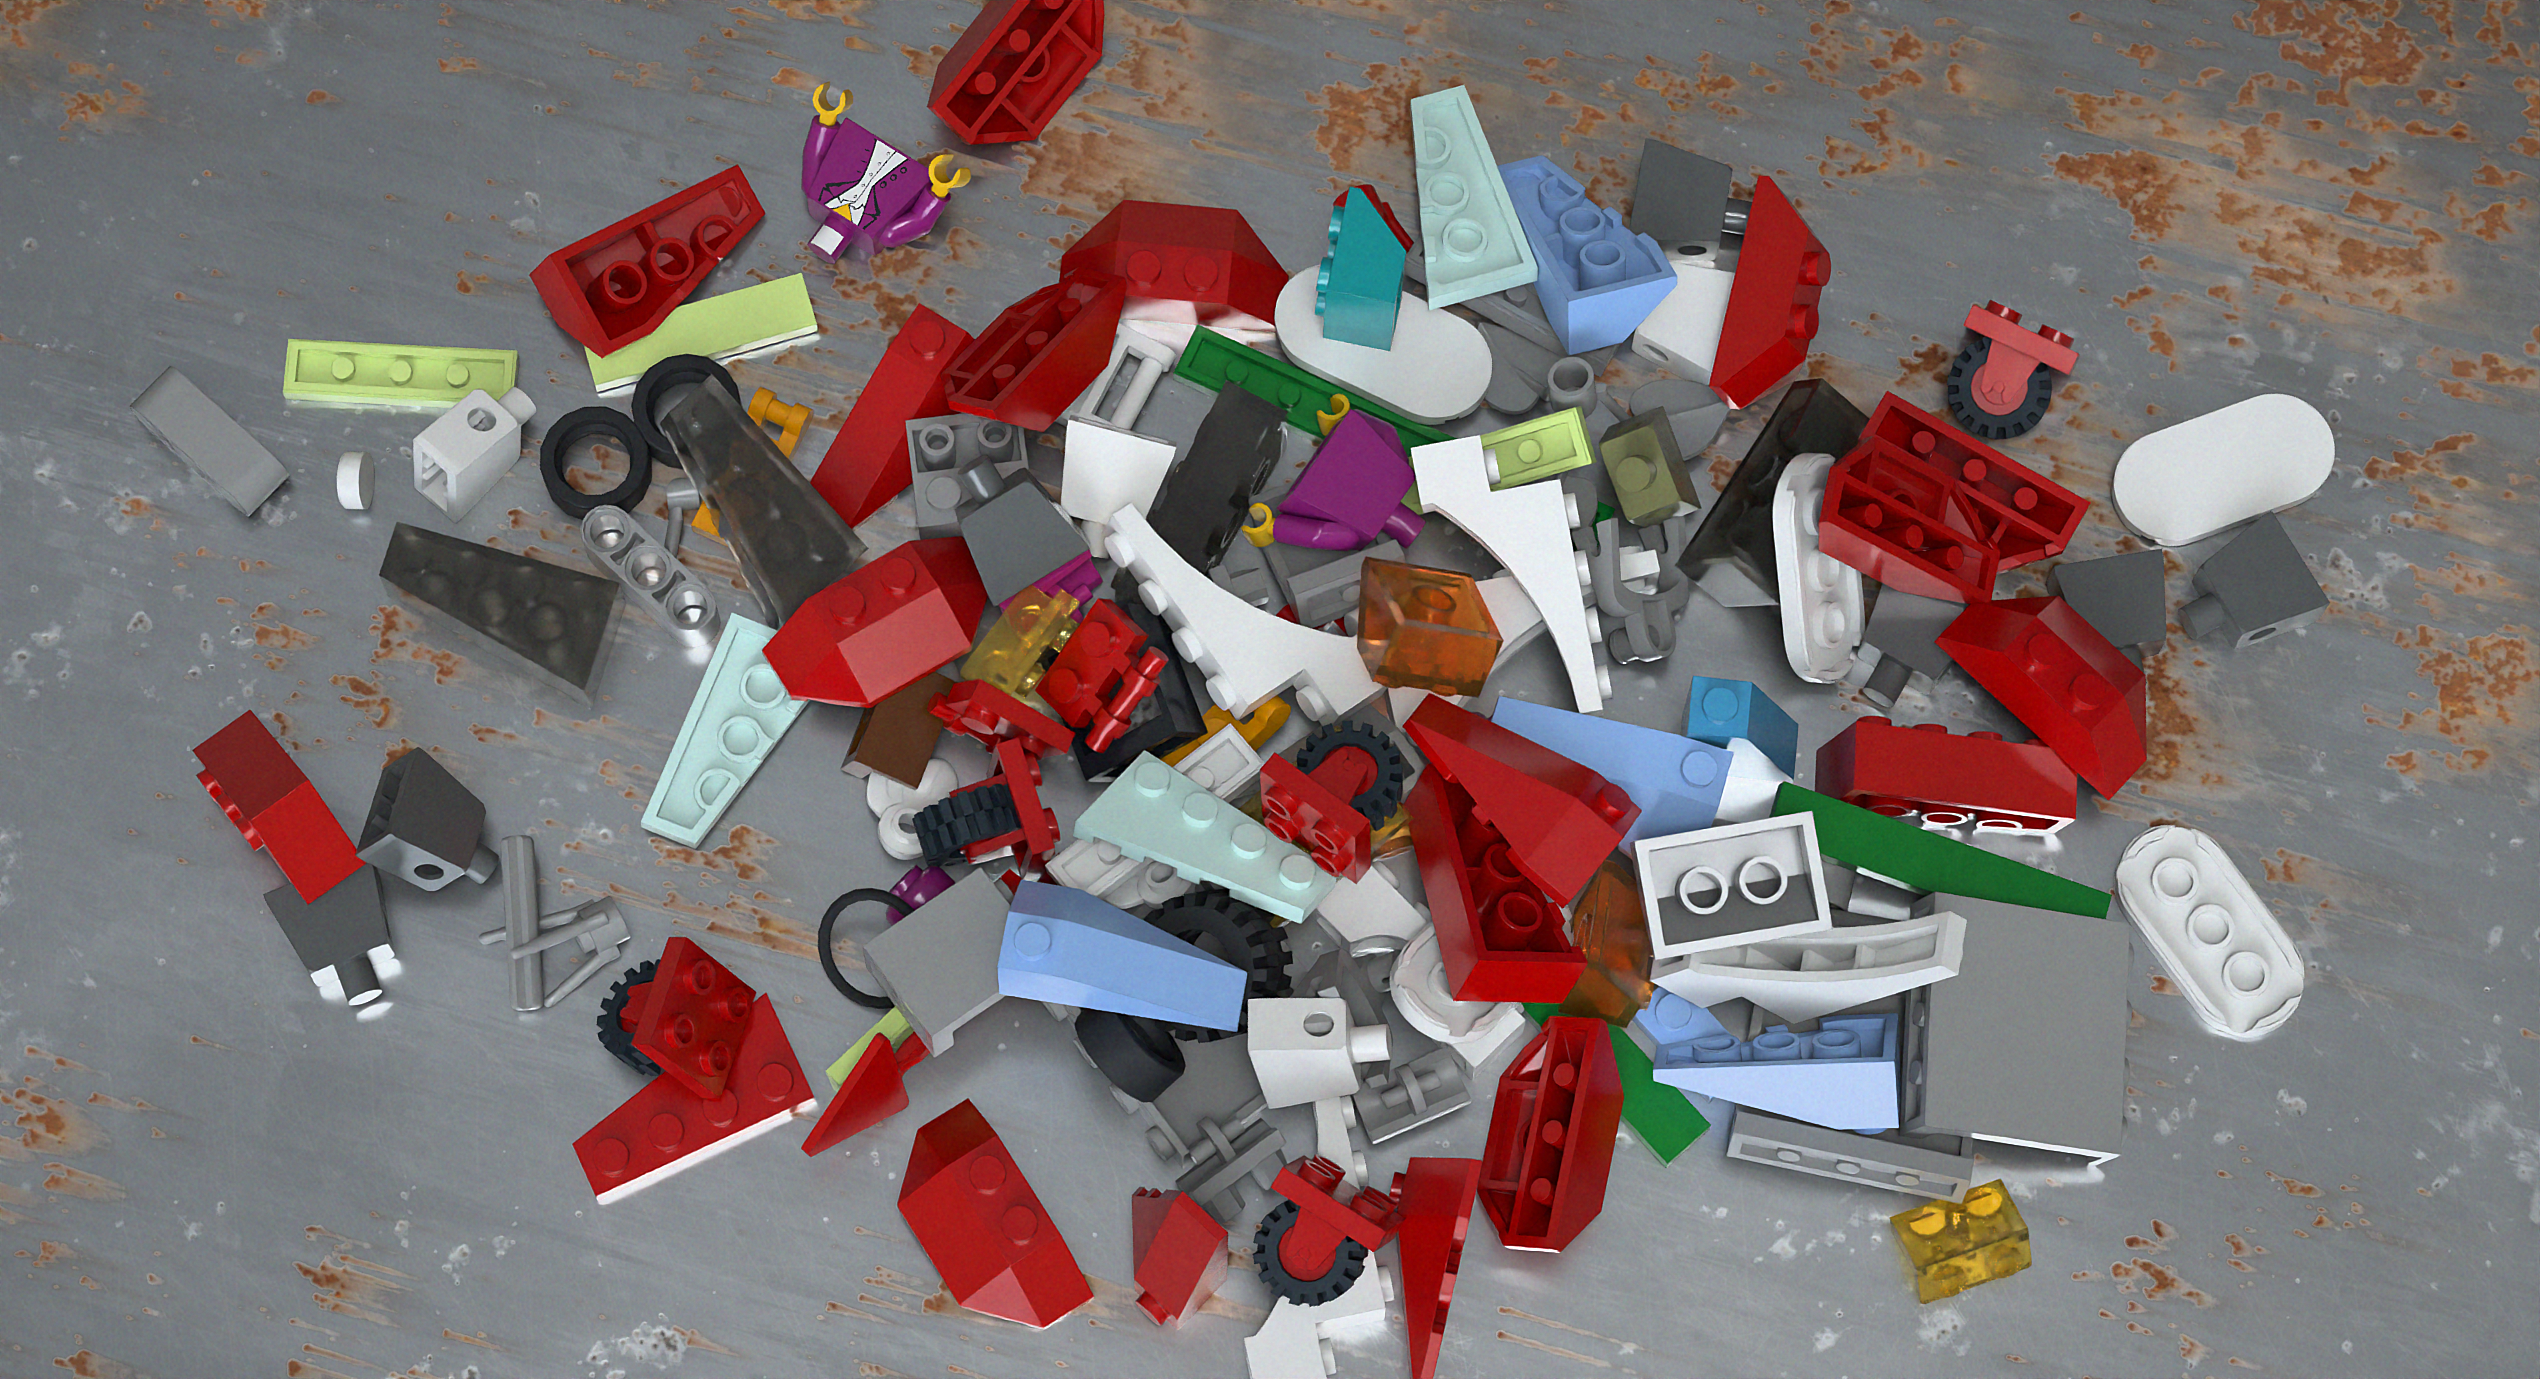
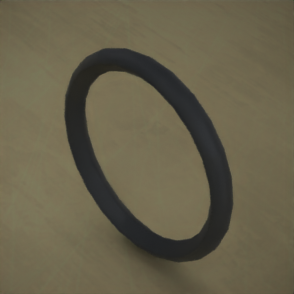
[818,888,914,1009]

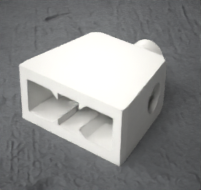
[1631,262,1735,385]
[413,387,536,524]
[1061,415,1177,559]
[1248,998,1392,1109]

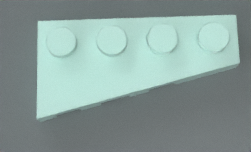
[1410,85,1538,310]
[641,613,810,849]
[1073,750,1337,924]

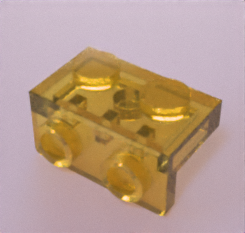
[960,584,1080,699]
[1890,1178,2032,1304]

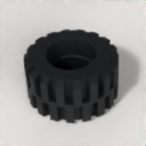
[1143,889,1293,1043]

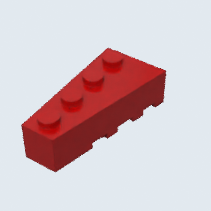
[1815,716,2077,833]
[1403,764,1588,1003]

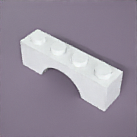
[1309,861,1526,1081]

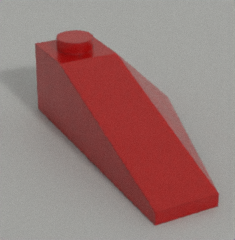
[529,164,766,359]
[796,303,975,539]
[1402,693,1642,908]
[1389,1157,1483,1379]
[1132,1187,1228,1331]

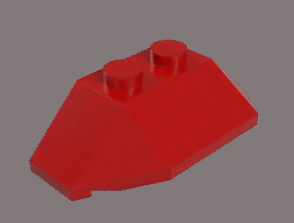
[927,0,1105,145]
[1709,175,1831,410]
[1059,199,1289,333]
[940,267,1127,432]
[1858,391,2091,575]
[1819,436,2001,604]
[762,536,989,708]
[1934,596,2147,801]
[1477,1016,1624,1253]
[897,1098,1094,1330]

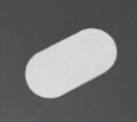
[1274,264,1492,425]
[2111,394,2335,546]
[1773,453,1865,684]
[2114,825,2305,1037]
[1390,890,1574,1044]

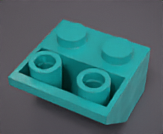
[1315,187,1406,351]

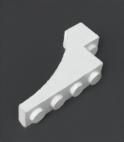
[1411,435,1613,717]
[1102,503,1394,727]
[1384,546,1660,746]
[1649,911,1967,1024]
[1244,1095,1394,1379]

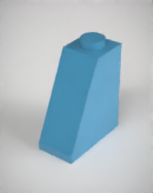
[1680,676,1799,783]

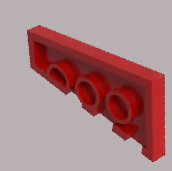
[572,993,816,1201]

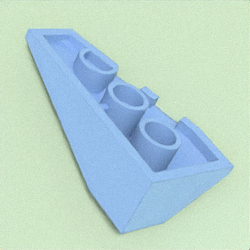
[1497,155,1677,355]
[1491,696,1734,859]
[997,880,1247,1032]
[1653,1013,1901,1135]

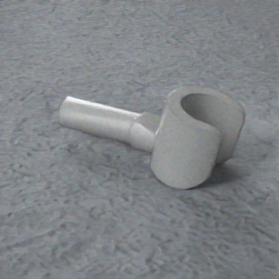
[664,477,701,558]

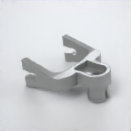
[1571,516,1689,664]
[1290,948,1401,1098]

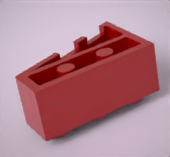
[192,710,366,905]

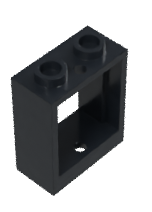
[1037,599,1208,782]

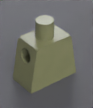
[1599,406,1702,528]

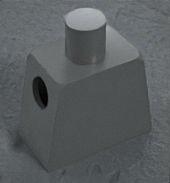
[1629,138,1752,261]
[955,455,1090,607]
[2178,511,2330,649]
[2046,549,2166,684]
[1857,583,1970,707]
[355,747,499,891]
[263,862,395,1005]

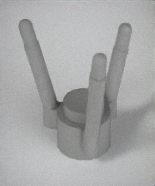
[479,896,630,1007]

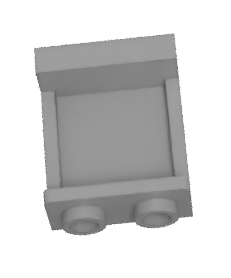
[1248,481,1411,628]
[863,867,1014,1058]

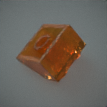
[1357,556,1504,698]
[1558,860,1654,1029]

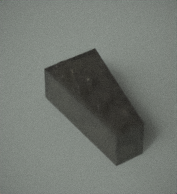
[660,374,869,630]
[1675,378,1870,607]
[1111,380,1288,639]
[379,522,626,710]

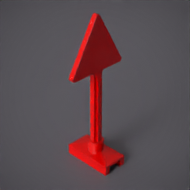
[801,868,1023,1157]

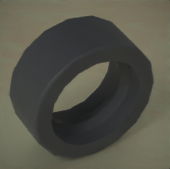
[631,354,744,470]
[540,406,652,520]
[1074,1008,1186,1103]

